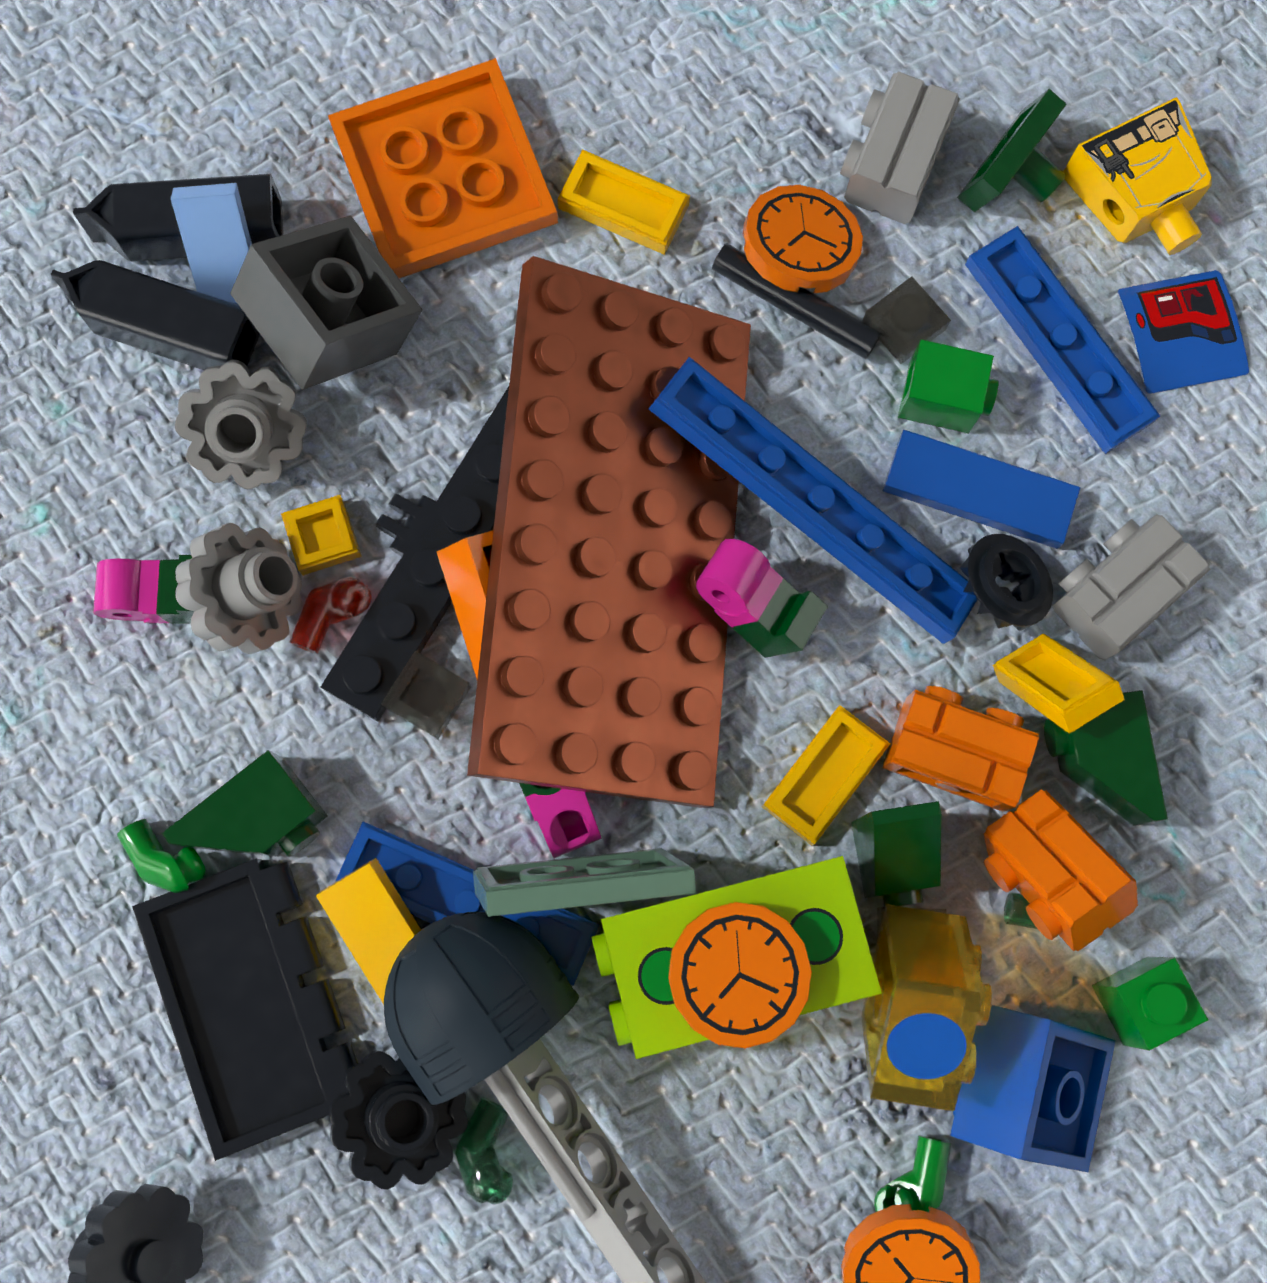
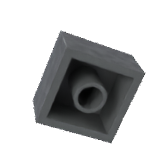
[230,215,423,390]

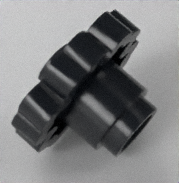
[328,1050,468,1190]
[68,1184,203,1283]

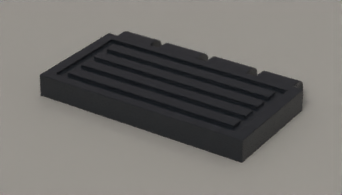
[132,858,358,1161]

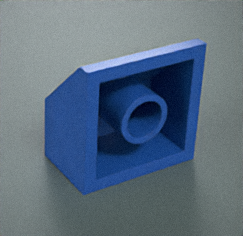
[950,1002,1116,1172]

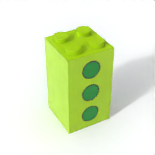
[591,856,882,1059]

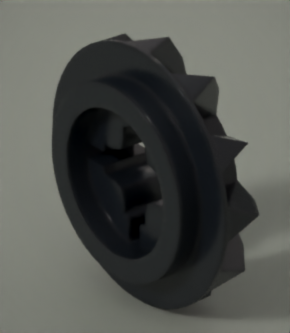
[960,534,1053,631]

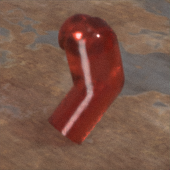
[288,577,372,654]

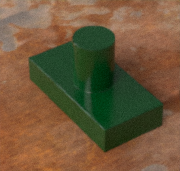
[957,89,1067,213]

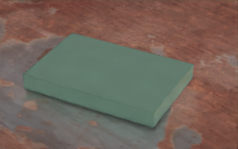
[473,848,696,917]

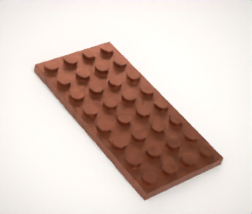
[467,256,751,808]

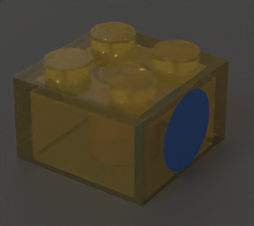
[861,904,992,1111]

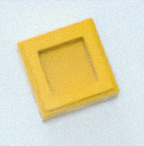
[281,495,362,576]

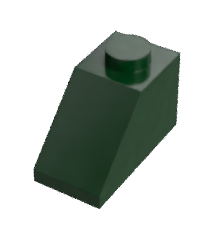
[1044,690,1168,826]
[161,750,328,857]
[851,801,942,908]

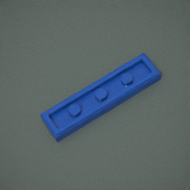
[965,226,1160,454]
[335,821,600,986]

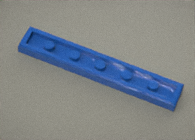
[649,357,978,644]

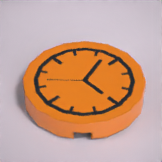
[742,185,863,293]
[668,902,812,1049]
[841,1204,980,1283]

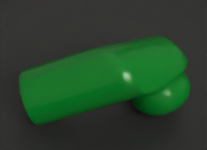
[117,819,206,893]
[874,1135,952,1213]

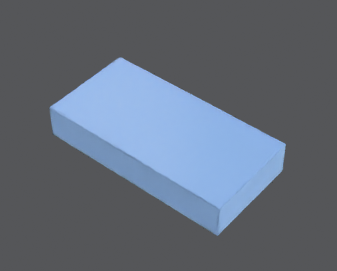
[171,183,252,305]

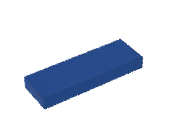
[882,430,1081,549]

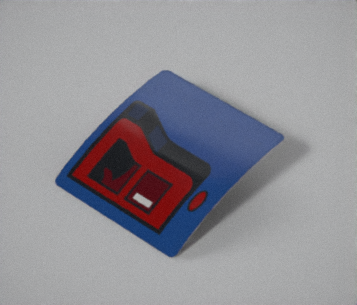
[1118,270,1249,394]

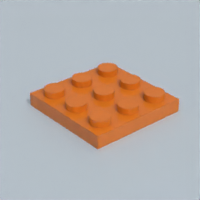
[328,58,558,279]

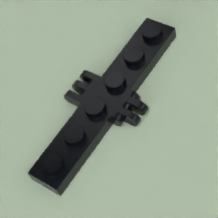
[320,386,509,722]

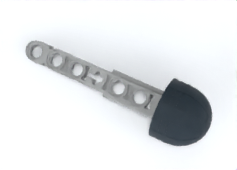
[384,912,706,1283]

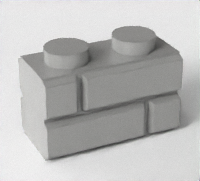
[840,71,960,224]
[1052,514,1211,661]

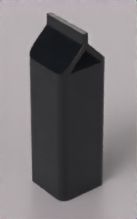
[73,174,283,261]
[51,260,260,370]

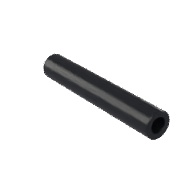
[712,243,882,360]

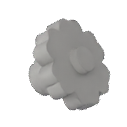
[175,360,307,489]
[175,523,302,654]

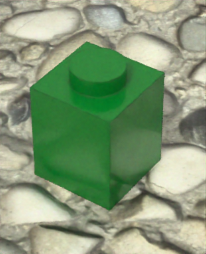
[898,339,999,434]
[1092,957,1208,1051]

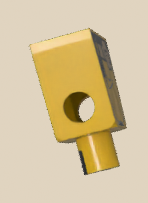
[1063,97,1212,255]

